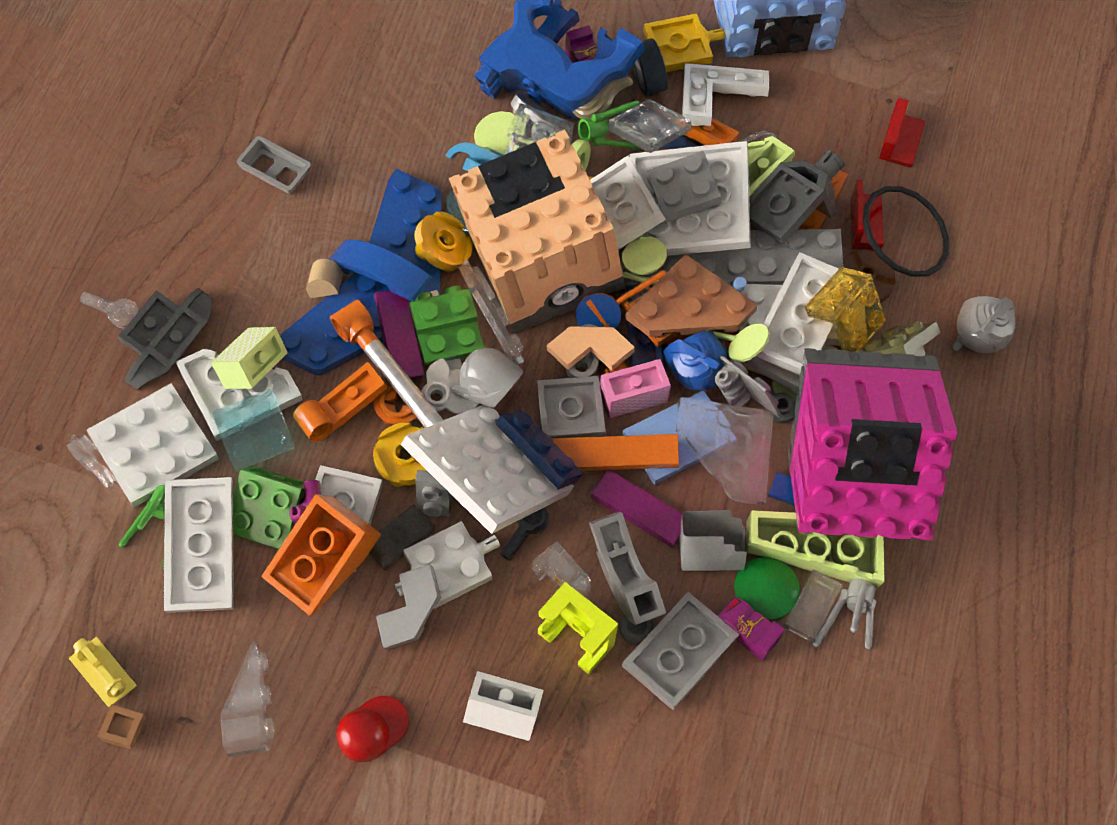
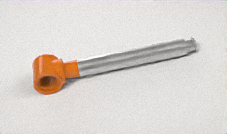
[330,299,443,428]

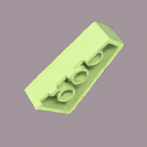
[746,510,885,590]

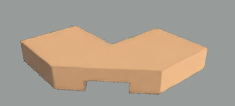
[547,327,635,371]

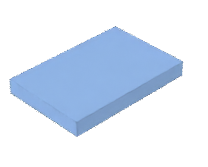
[622,391,736,485]

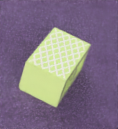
[211,327,288,389]

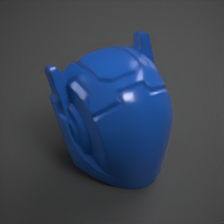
[663,331,731,391]

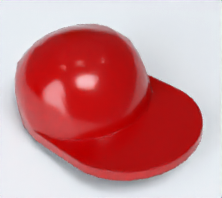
[336,696,409,762]

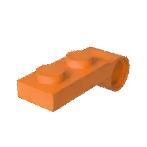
[293,362,389,442]

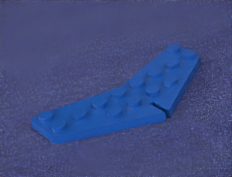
[280,169,442,375]

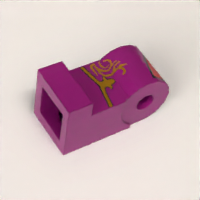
[565,25,598,63]
[718,597,785,661]

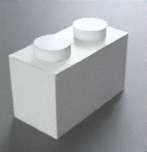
[463,671,544,741]

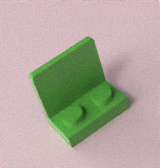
[233,465,305,549]

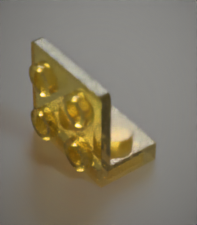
[805,267,886,353]

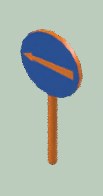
[576,270,666,329]

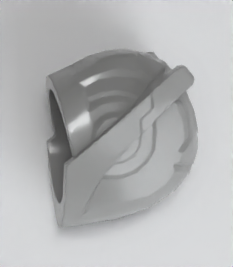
[951,296,1016,354]
[450,348,523,408]

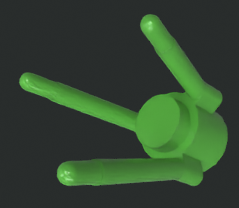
[578,100,647,150]
[119,485,165,569]

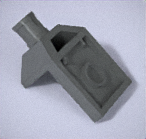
[750,150,845,245]

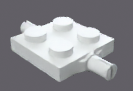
[395,521,500,609]

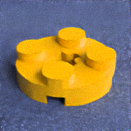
[415,212,473,272]
[373,423,427,487]

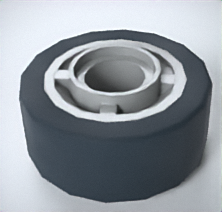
[632,38,668,96]

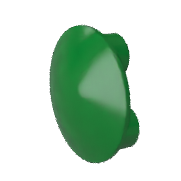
[734,557,800,621]

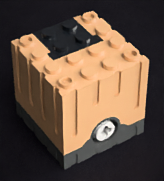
[449,129,625,335]

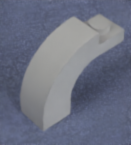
[589,511,666,625]

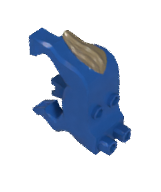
[474,0,645,120]

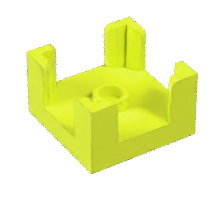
[538,582,618,675]

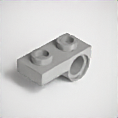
[415,470,453,517]

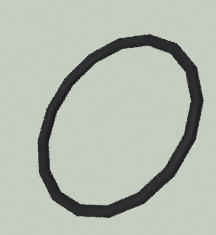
[863,186,949,277]

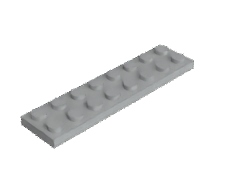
[618,229,844,289]

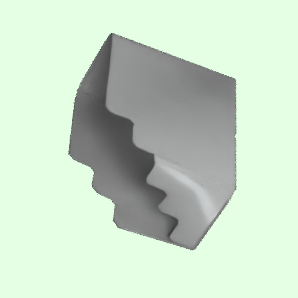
[679,510,747,571]

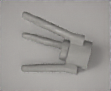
[813,579,877,650]

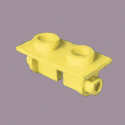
[69,636,137,708]

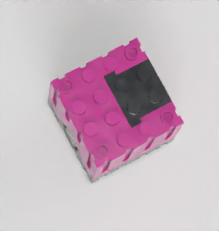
[788,348,957,541]

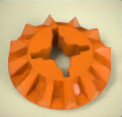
[373,382,421,425]

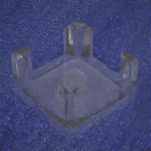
[502,103,574,156]

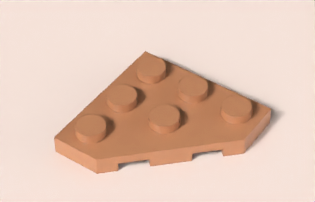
[626,254,757,337]

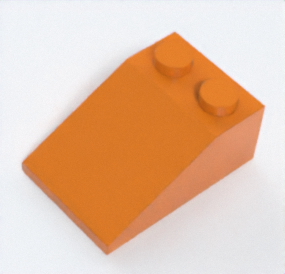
[261,494,381,616]

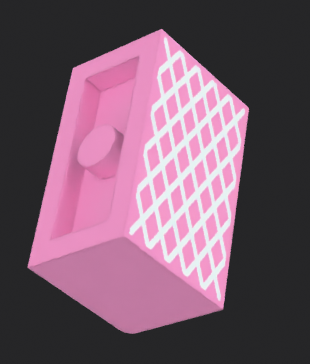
[600,359,671,419]

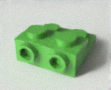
[409,286,484,367]

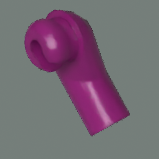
[289,480,321,523]

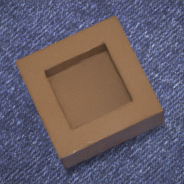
[97,704,146,750]

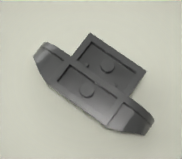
[118,288,212,390]

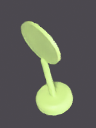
[474,111,591,170]

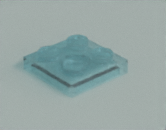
[211,389,296,472]

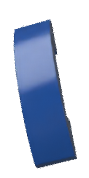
[329,240,432,302]

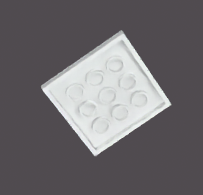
[628,141,751,256]
[401,405,574,534]

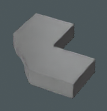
[376,564,441,650]

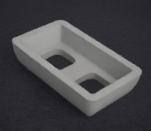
[236,136,311,194]

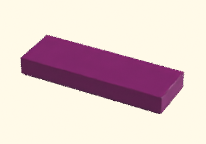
[374,290,424,380]
[591,470,682,548]

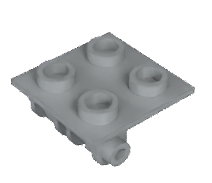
[715,356,782,419]

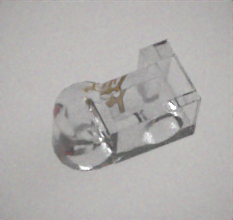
[532,542,591,599]

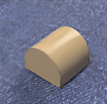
[306,259,343,298]

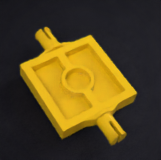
[643,13,725,72]

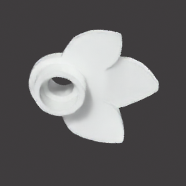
[421,358,479,414]

